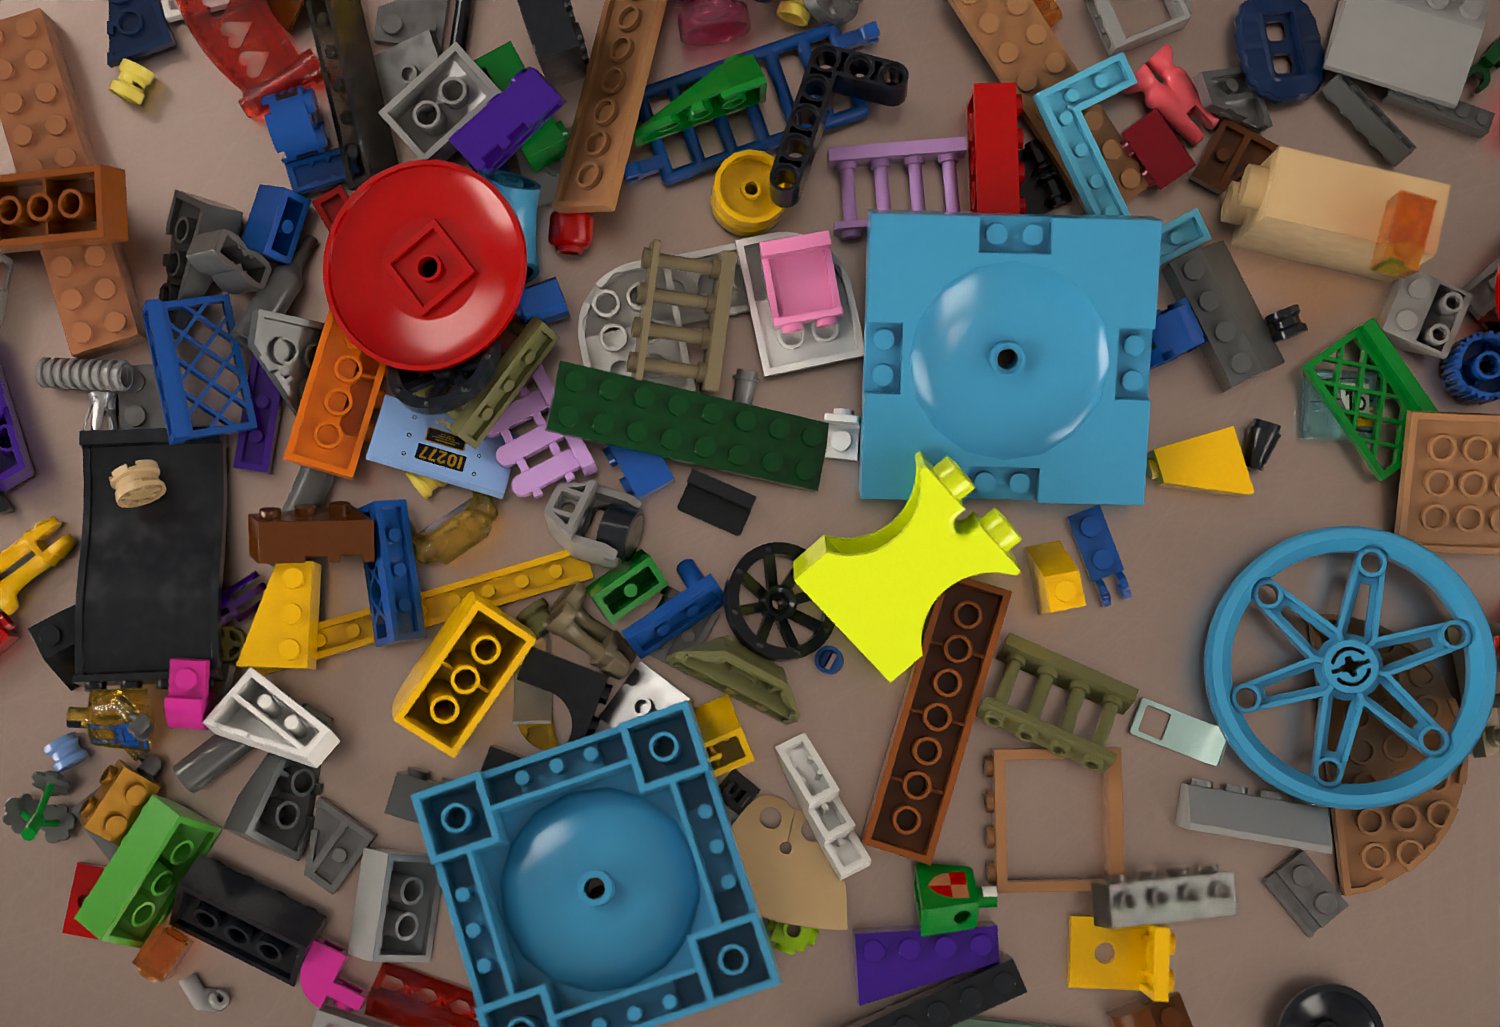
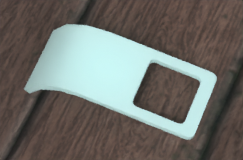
[1129,698,1228,767]

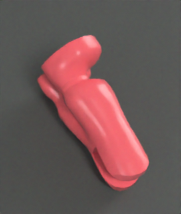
[1122,43,1220,146]

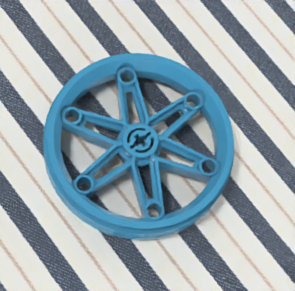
[1204,526,1497,809]

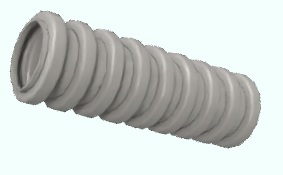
[36,357,134,391]

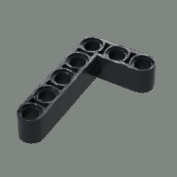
[769,44,909,208]

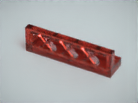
[365,962,480,1027]

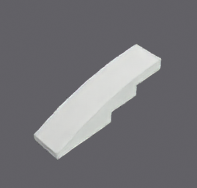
[774,733,872,880]

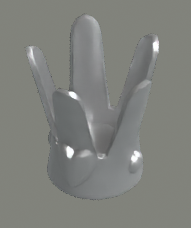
[81,390,118,431]

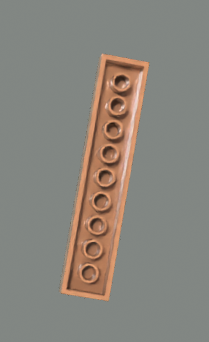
[0,8,148,360]

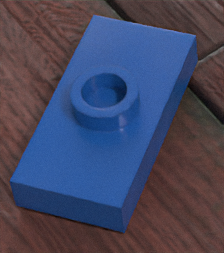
[284,144,362,196]

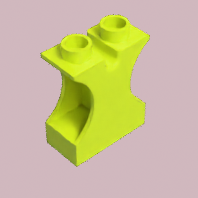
[793,451,1023,683]

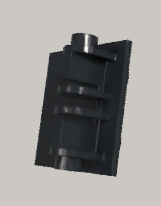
[1018,139,1073,214]

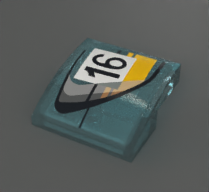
[1301,369,1377,441]

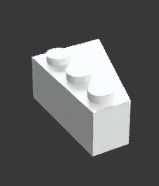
[202,667,340,769]

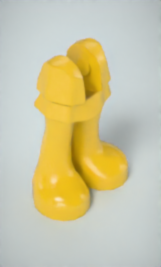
[0,516,76,616]

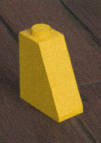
[1146,426,1255,498]
[1025,540,1086,615]

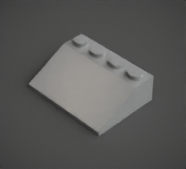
[1323,0,1490,109]

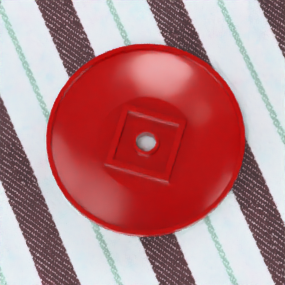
[323,159,527,372]

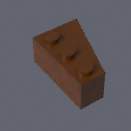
[248,501,374,564]

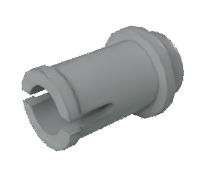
[732,369,760,405]

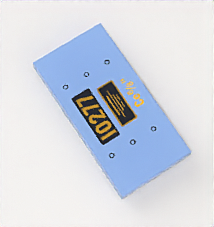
[366,394,520,499]

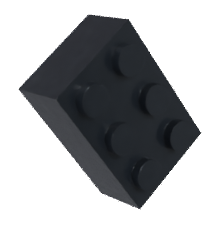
[517,0,589,88]

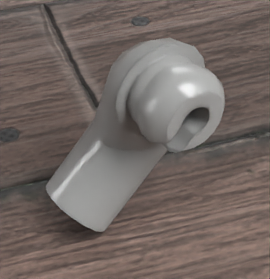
[179,973,229,1013]

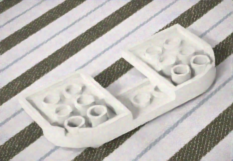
[578,232,864,392]

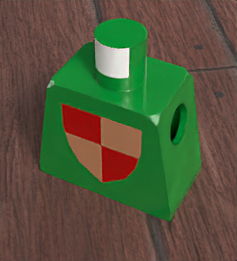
[913,862,998,936]

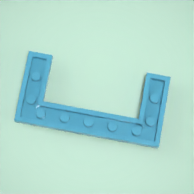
[1032,51,1212,266]

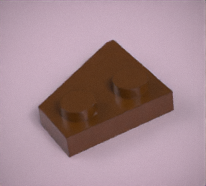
[1189,117,1279,195]

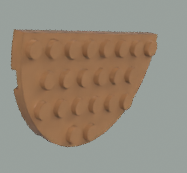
[1308,614,1468,896]

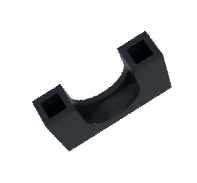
[481,646,613,772]

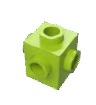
[766,919,819,955]

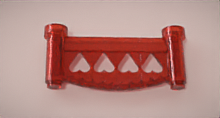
[176,0,329,118]

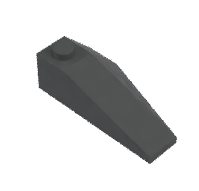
[159,189,243,339]
[223,703,333,861]

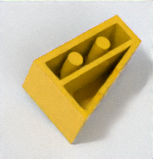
[236,561,322,670]

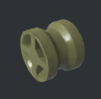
[516,598,551,640]
[221,626,248,662]

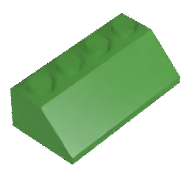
[75,794,223,950]

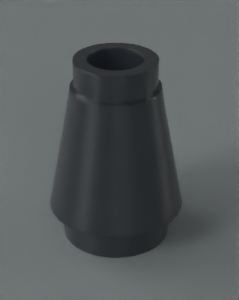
[1244,418,1282,471]

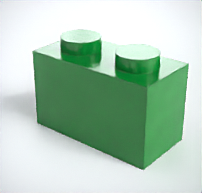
[586,549,669,625]

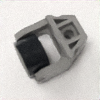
[544,480,644,568]

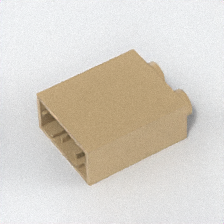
[1221,146,1451,283]

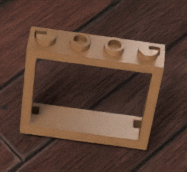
[984,747,1125,893]

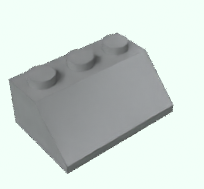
[348,847,441,962]

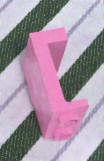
[759,230,844,334]

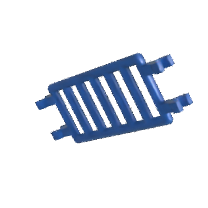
[624,21,899,185]

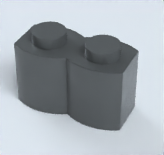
[186,229,272,295]

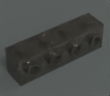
[1091,864,1237,929]

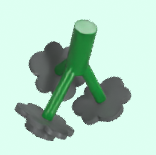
[2,771,76,843]

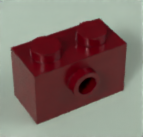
[1120,107,1196,190]

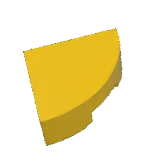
[518,716,559,751]

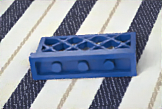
[141,293,258,445]

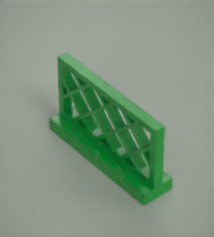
[1300,318,1439,481]

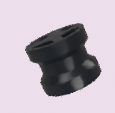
[1265,304,1308,343]

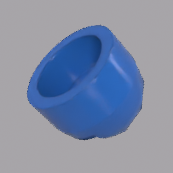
[815,646,844,675]

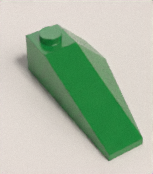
[633,53,767,147]

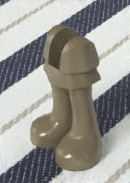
[543,580,636,680]

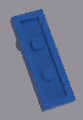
[622,559,724,659]

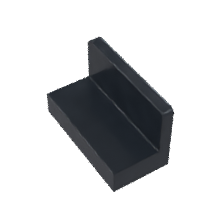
[677,468,757,536]

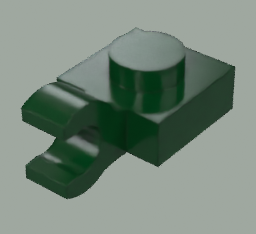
[1466,36,1500,94]

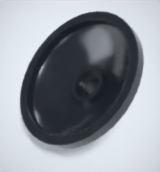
[1278,983,1384,1027]

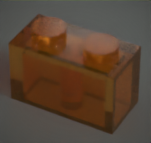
[1369,190,1437,279]

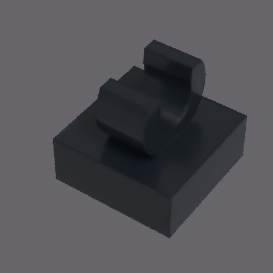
[719,769,761,815]

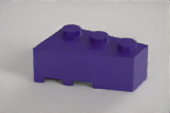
[448,67,567,175]

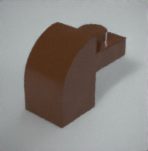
[1106,991,1193,1027]

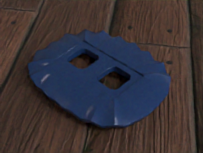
[1234,0,1325,103]

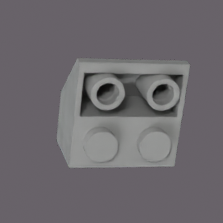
[1376,269,1473,359]

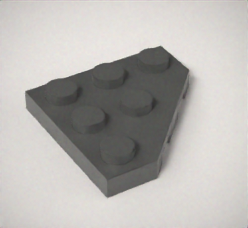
[247,309,325,417]

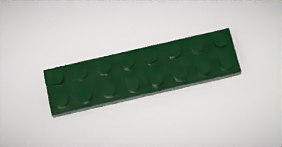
[545,361,829,492]

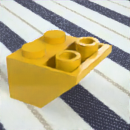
[693,695,755,777]

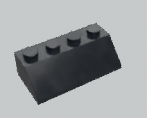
[169,854,327,987]

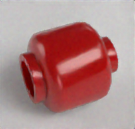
[548,210,594,256]

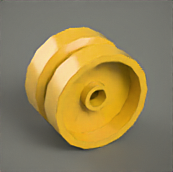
[710,149,790,237]

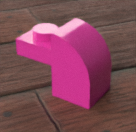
[164,658,215,730]
[300,936,371,1012]

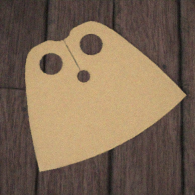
[731,795,847,930]

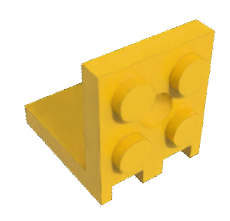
[1067,914,1176,1002]

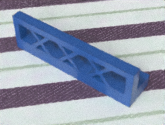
[358,499,426,647]

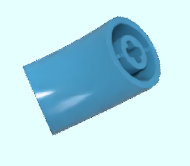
[477,170,541,284]

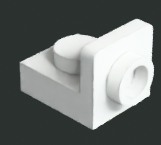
[824,408,861,462]

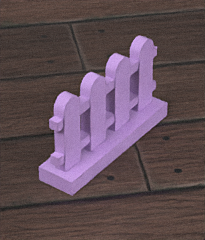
[486,364,598,499]

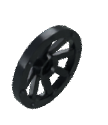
[387,337,501,415]
[723,542,835,662]

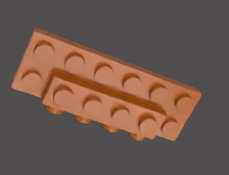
[283,308,388,480]

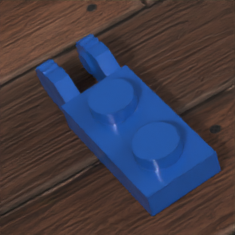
[1066,505,1132,607]

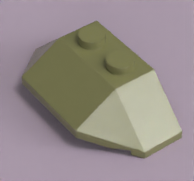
[665,635,800,725]

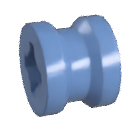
[43,732,89,774]

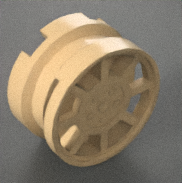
[109,459,166,508]

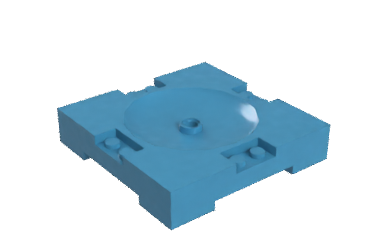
[858,209,1162,505]
[411,700,783,1027]

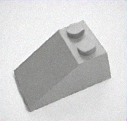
[378,41,502,161]

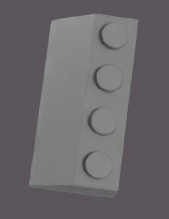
[1174,778,1333,854]

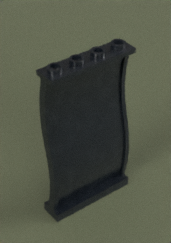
[72,426,228,692]

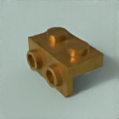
[79,759,161,846]

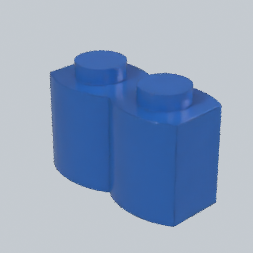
[516,277,570,325]

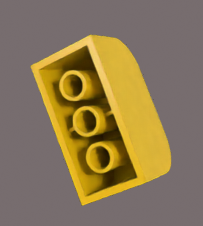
[391,591,537,758]

